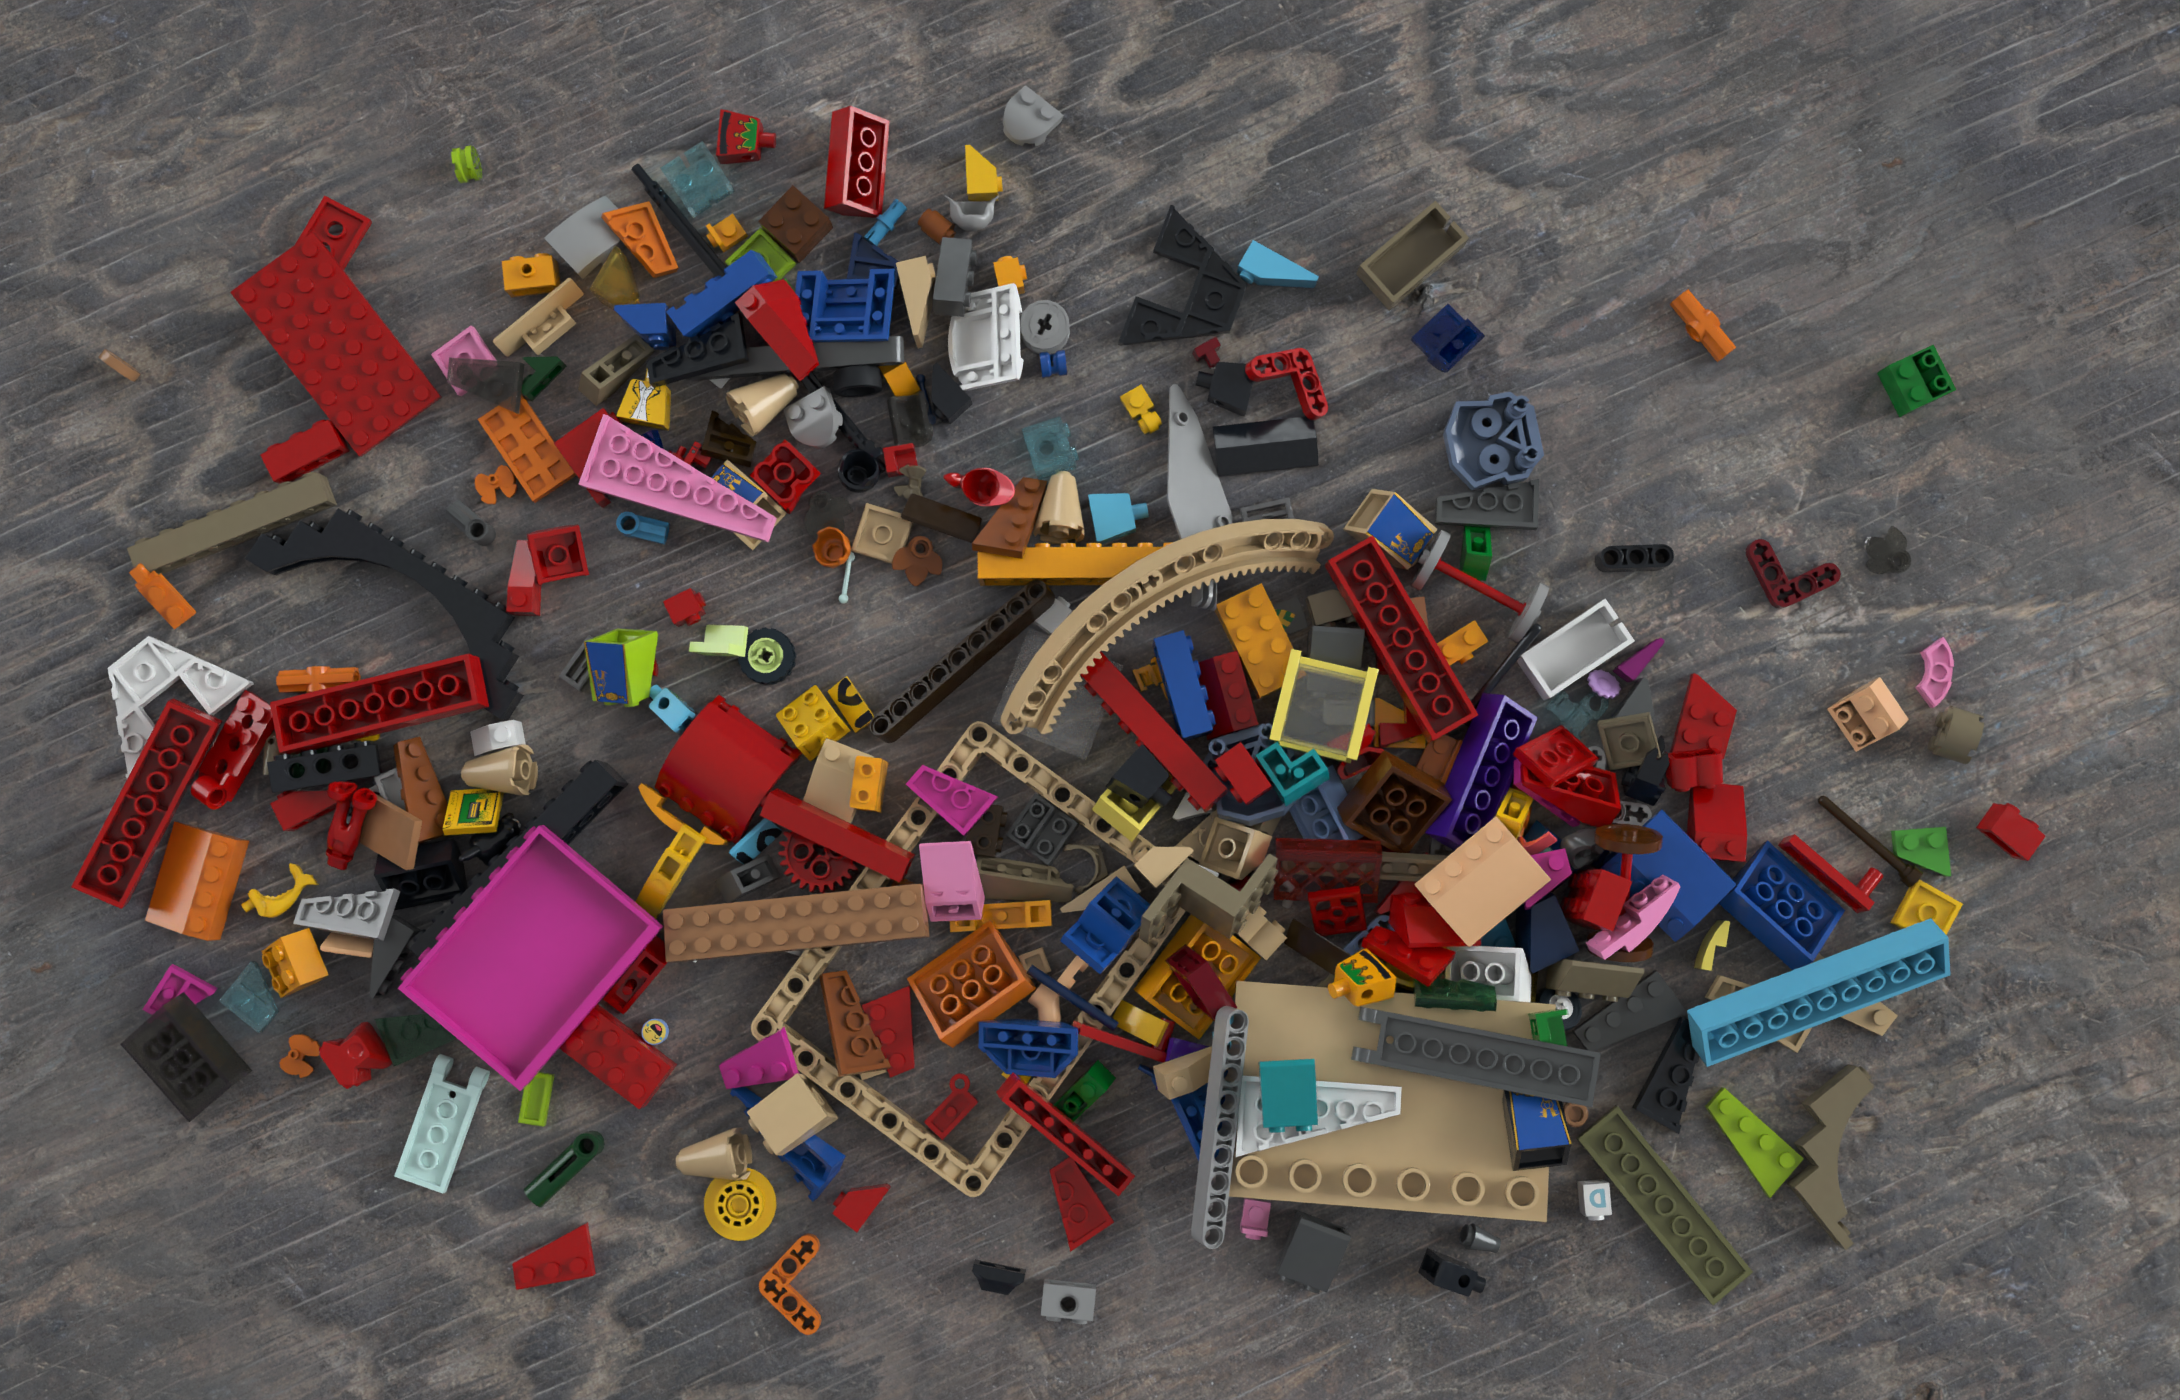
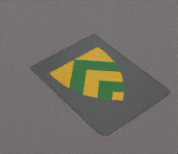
[1273,597,1308,635]

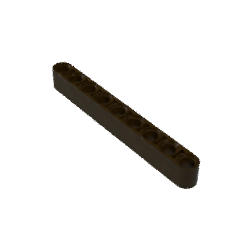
[870,579,1055,743]

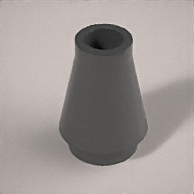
[1459,1224,1501,1253]

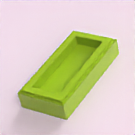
[518,1072,555,1127]

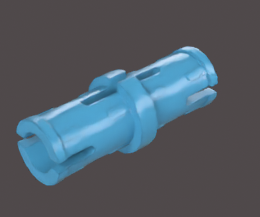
[864,199,907,246]

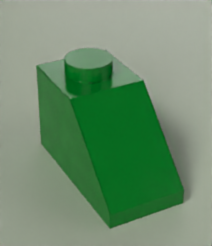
[1460,526,1492,581]

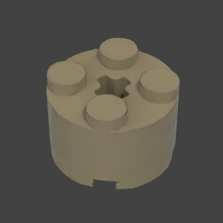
[1927,706,1984,764]

